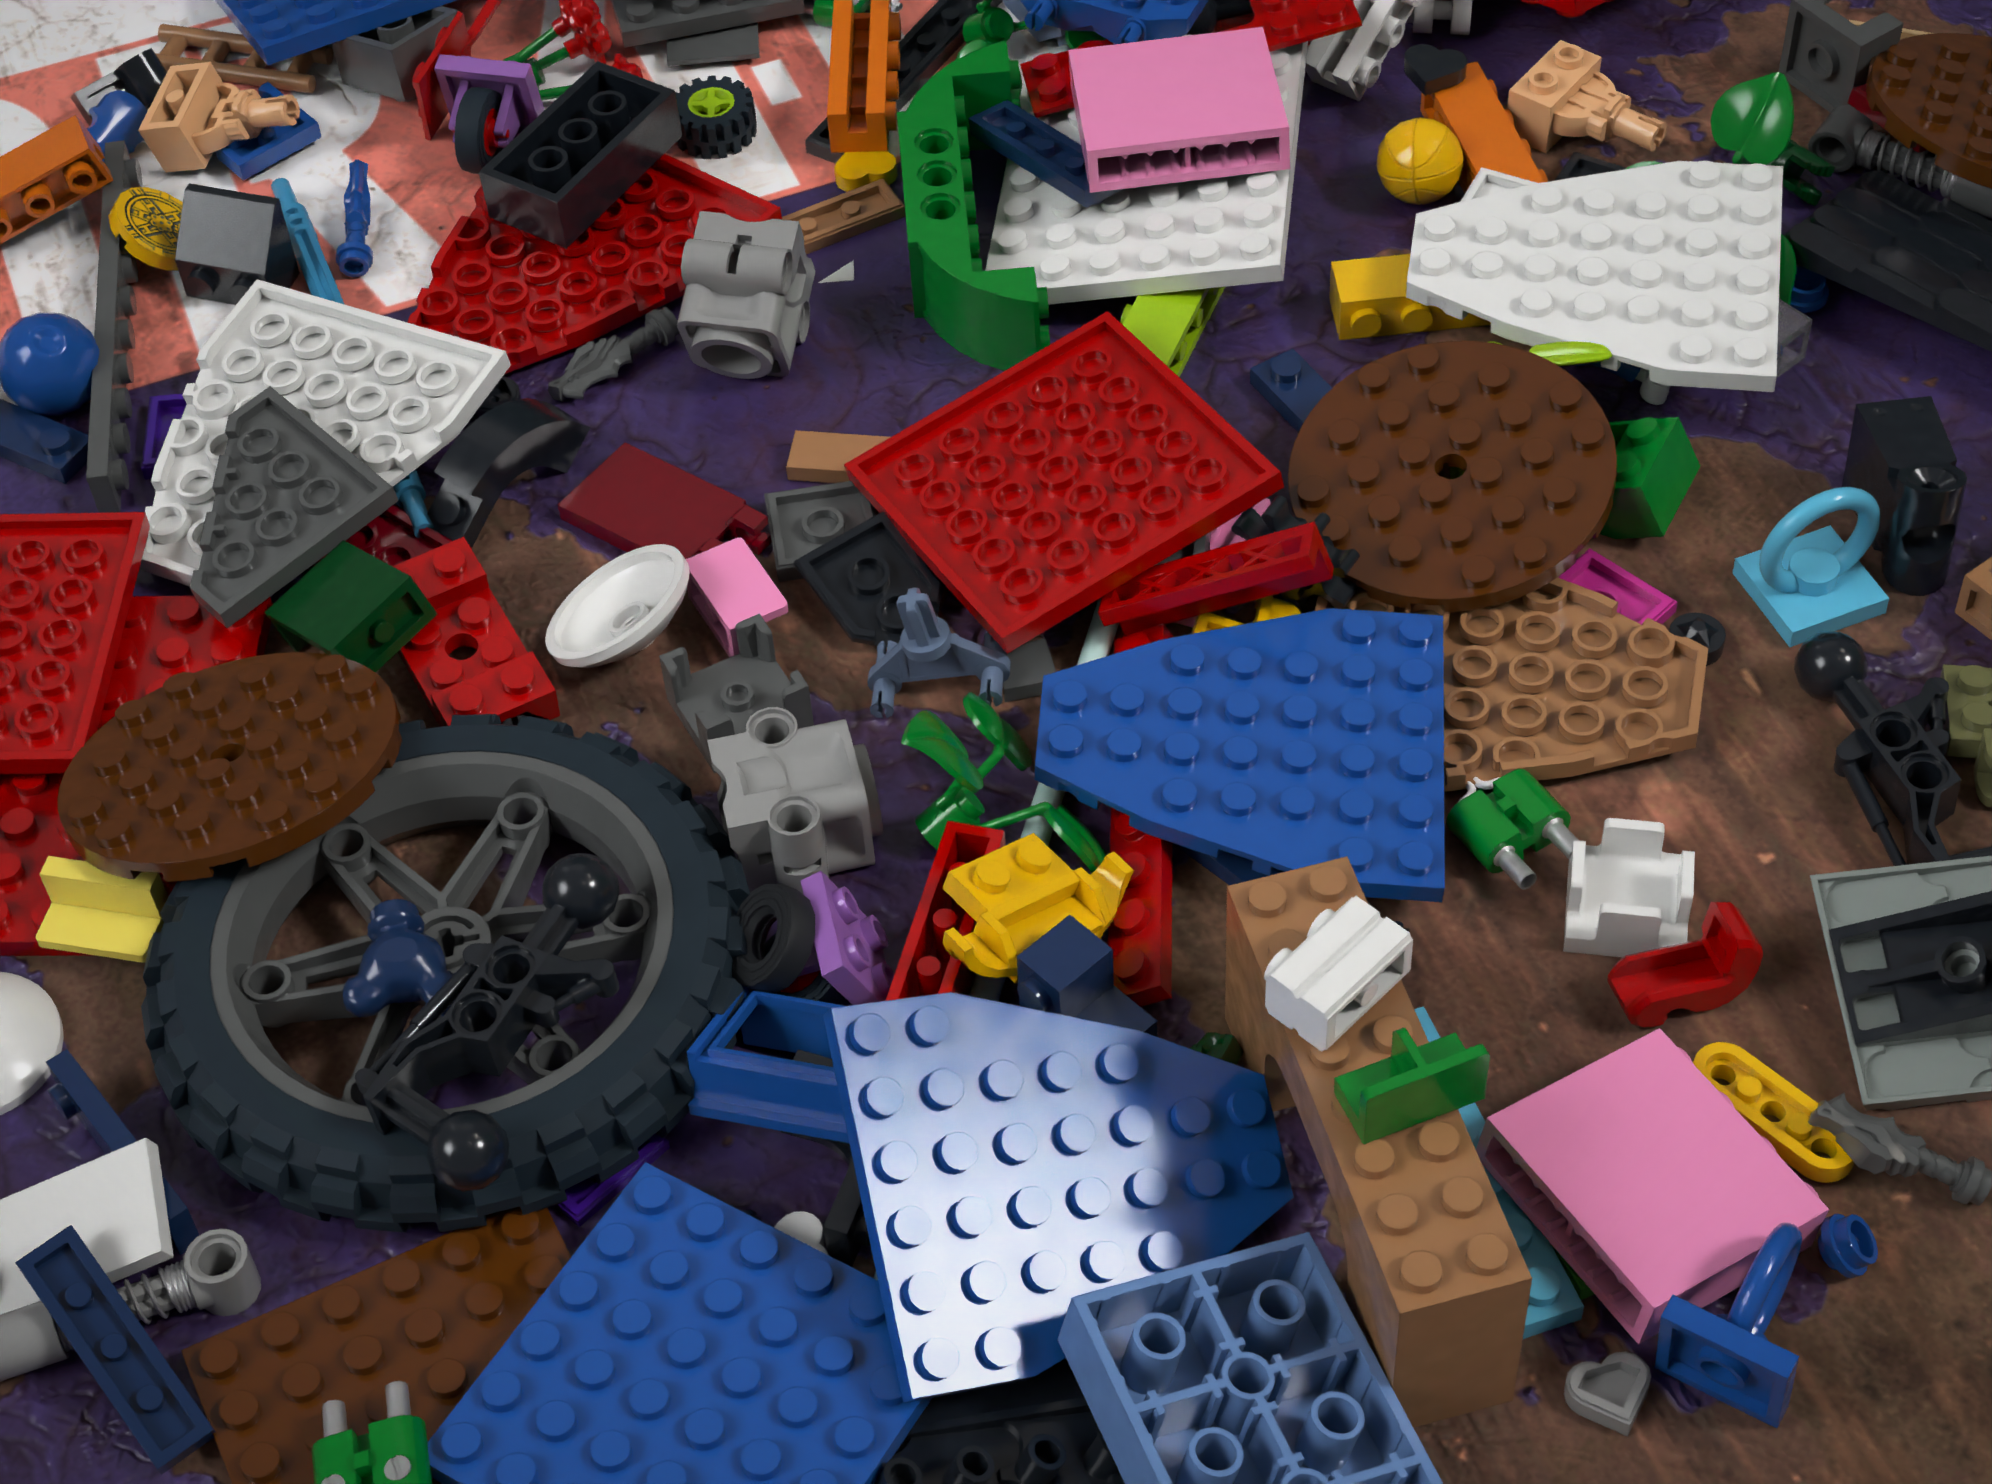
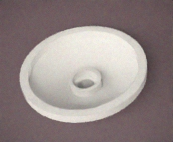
[545,544,690,668]
[0,972,63,1116]

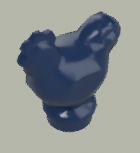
[343,899,456,1018]

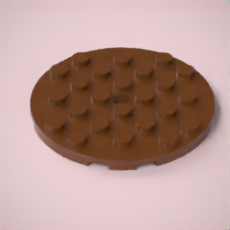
[1866,33,1992,189]
[1288,341,1617,612]
[57,652,402,882]

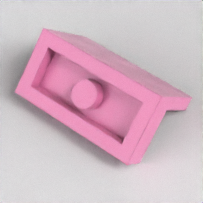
[686,538,788,657]

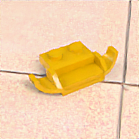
[942,833,1134,984]

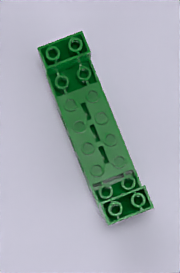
[897,41,1050,371]

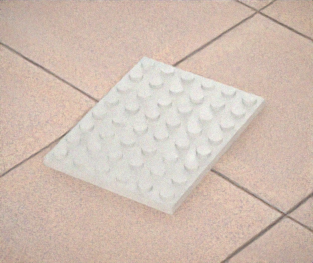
[985,34,1308,305]

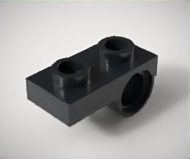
[71,48,167,126]

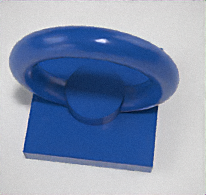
[1655,1222,1802,1429]

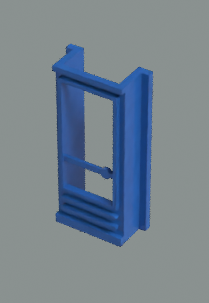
[687,986,849,1143]

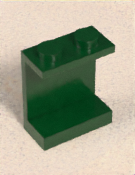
[264,540,437,673]

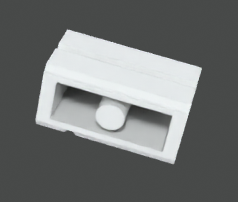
[1264,896,1413,1052]

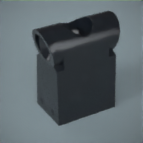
[1842,396,1967,596]

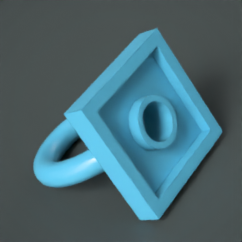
[1733,487,1889,647]

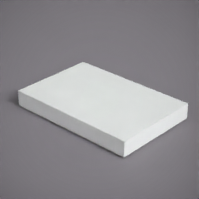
[0,1138,174,1314]

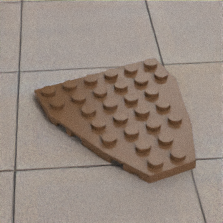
[1315,577,1708,792]

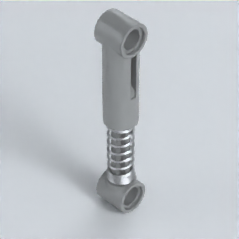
[0,1228,261,1382]

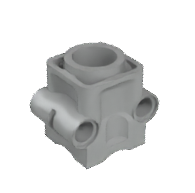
[677,211,816,379]
[707,707,883,894]

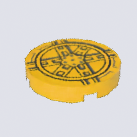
[108,187,183,271]

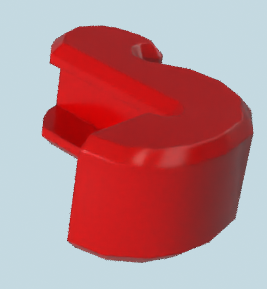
[1607,902,1763,1027]

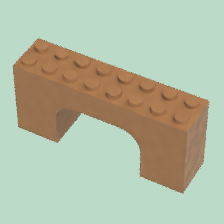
[1225,857,1532,1428]

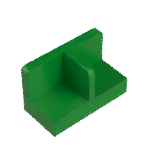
[1334,1027,1490,1145]

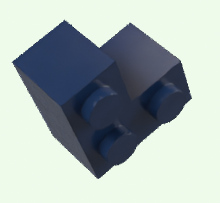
[1017,915,1158,1037]

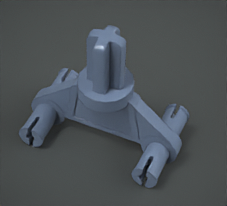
[868,588,1011,718]

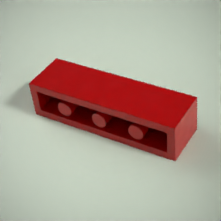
[885,821,1006,1001]

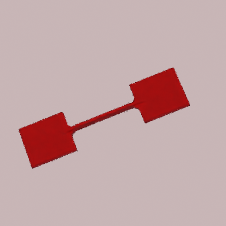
[412,0,502,141]
[1020,0,1362,118]

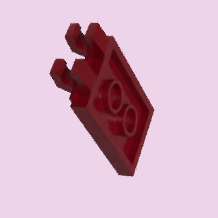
[558,442,772,559]

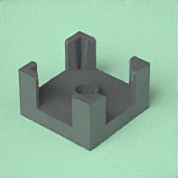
[1779,0,1903,112]
[659,613,814,773]

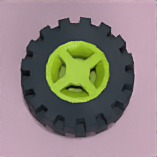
[675,75,757,159]

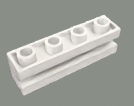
[1305,0,1424,101]

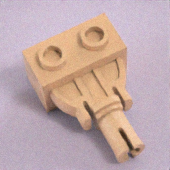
[1507,40,1667,153]
[138,62,300,173]

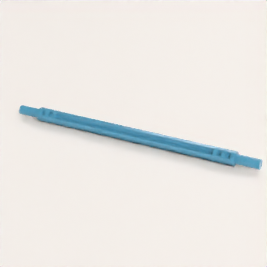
[271,178,434,538]

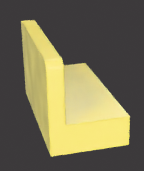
[36,856,168,963]

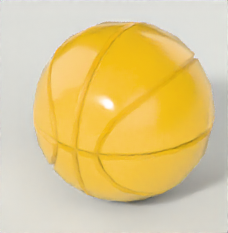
[1376,117,1463,205]

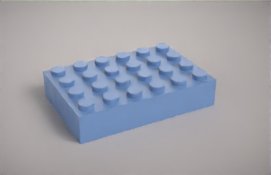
[1058,1232,1443,1484]

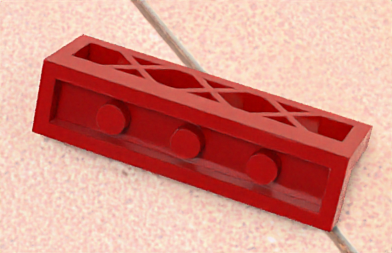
[1098,521,1334,635]

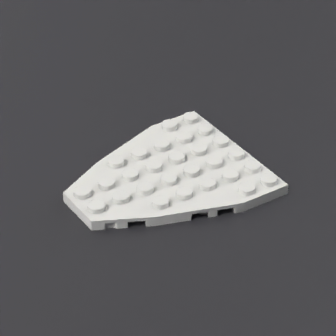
[1406,161,1783,392]
[140,279,511,586]

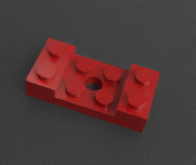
[393,537,560,727]

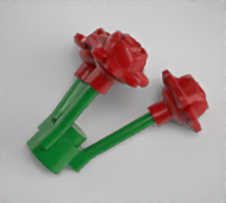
[503,0,643,100]

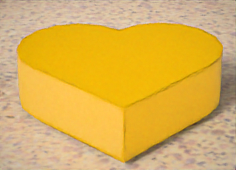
[834,151,897,192]

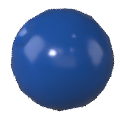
[0,312,100,417]

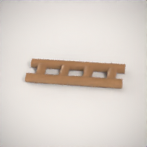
[155,24,334,94]

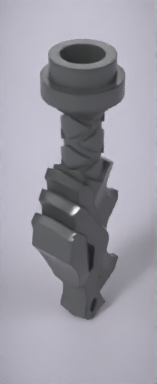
[548,307,680,402]
[1808,1093,1992,1206]

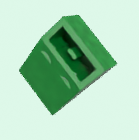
[1600,417,1700,539]

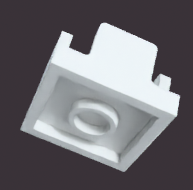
[1563,818,1695,958]

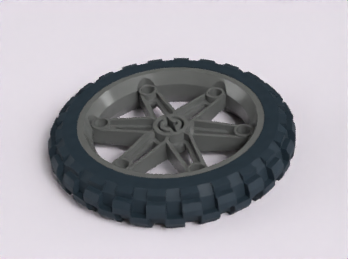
[141,714,752,1233]

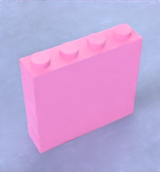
[1068,27,1290,193]
[1476,1028,1829,1345]

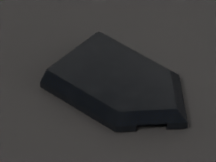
[794,512,944,647]

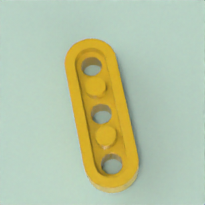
[1693,1042,1854,1183]

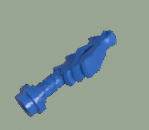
[336,160,373,277]

